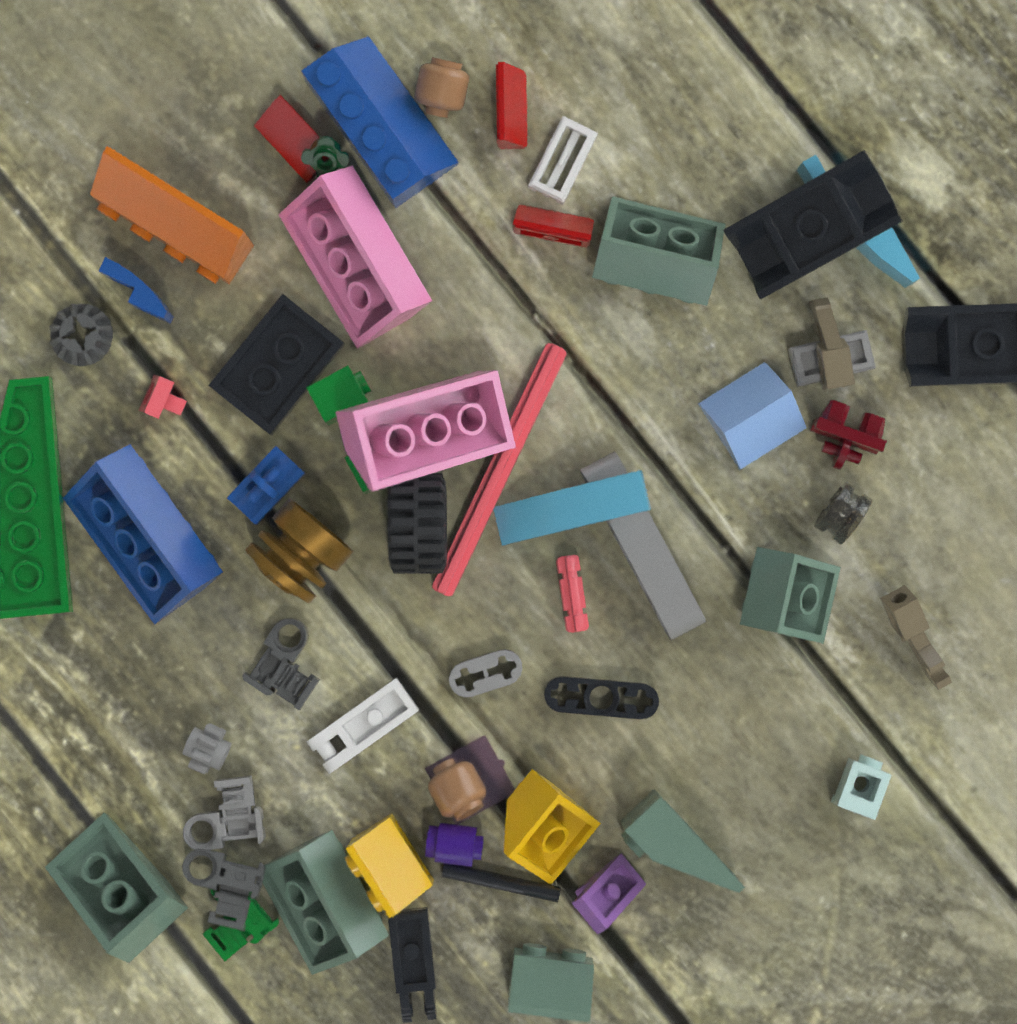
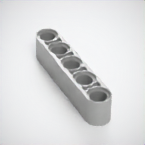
[580,451,706,641]

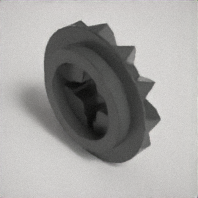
[49,303,113,366]

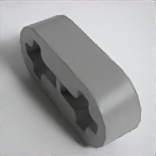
[449,649,522,697]

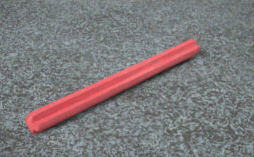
[432,343,567,597]

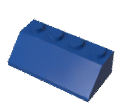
[301,37,459,209]
[63,444,223,625]

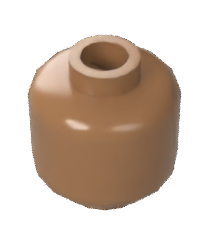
[414,57,469,118]
[428,758,487,821]

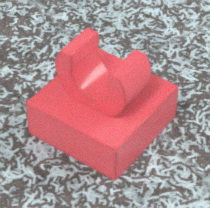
[139,375,187,419]

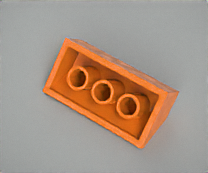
[90,146,254,284]

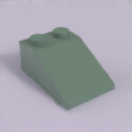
[620,789,745,893]
[45,813,188,963]

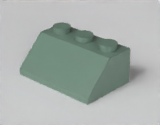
[592,196,725,306]
[263,830,389,975]

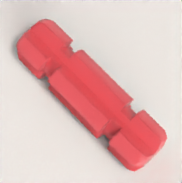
[556,555,589,633]

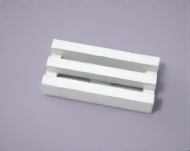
[528,116,598,205]

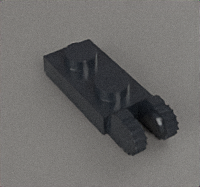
[388,907,437,1023]

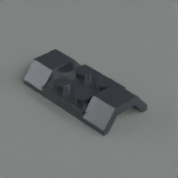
[723,150,903,300]
[902,303,1017,387]

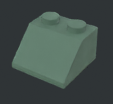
[740,547,841,644]
[508,943,594,1023]

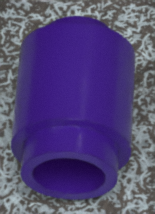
[425,822,484,867]

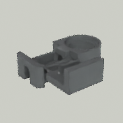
[242,618,321,710]
[182,849,266,932]

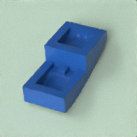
[99,257,174,324]

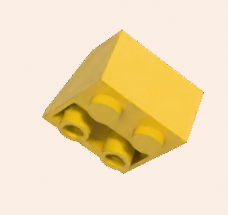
[345,813,434,918]

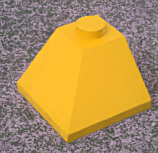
[503,769,601,885]

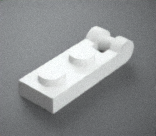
[307,678,419,774]

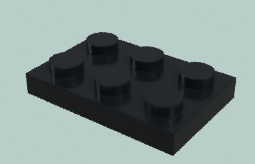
[208,294,345,436]

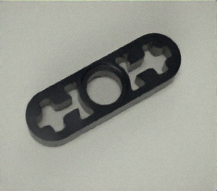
[544,676,659,719]

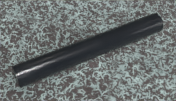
[442,864,561,903]

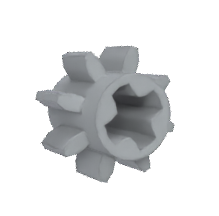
[182,723,232,775]

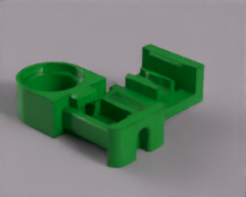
[202,889,279,962]

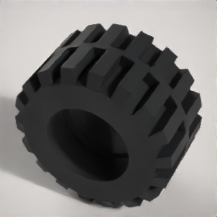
[387,473,447,574]

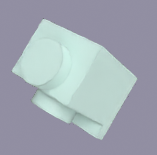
[831,754,891,820]

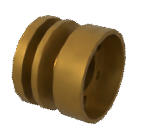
[245,498,353,604]

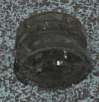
[814,482,873,545]

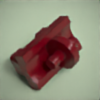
[810,400,887,470]

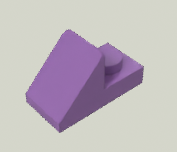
[572,853,646,935]

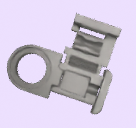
[183,775,266,850]

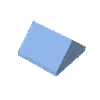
[698,362,807,470]

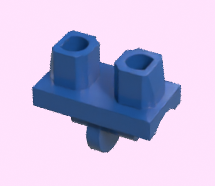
[227,446,306,525]

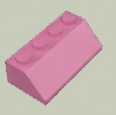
[278,166,432,348]
[336,370,516,491]

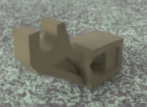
[809,297,855,390]
[880,585,952,690]

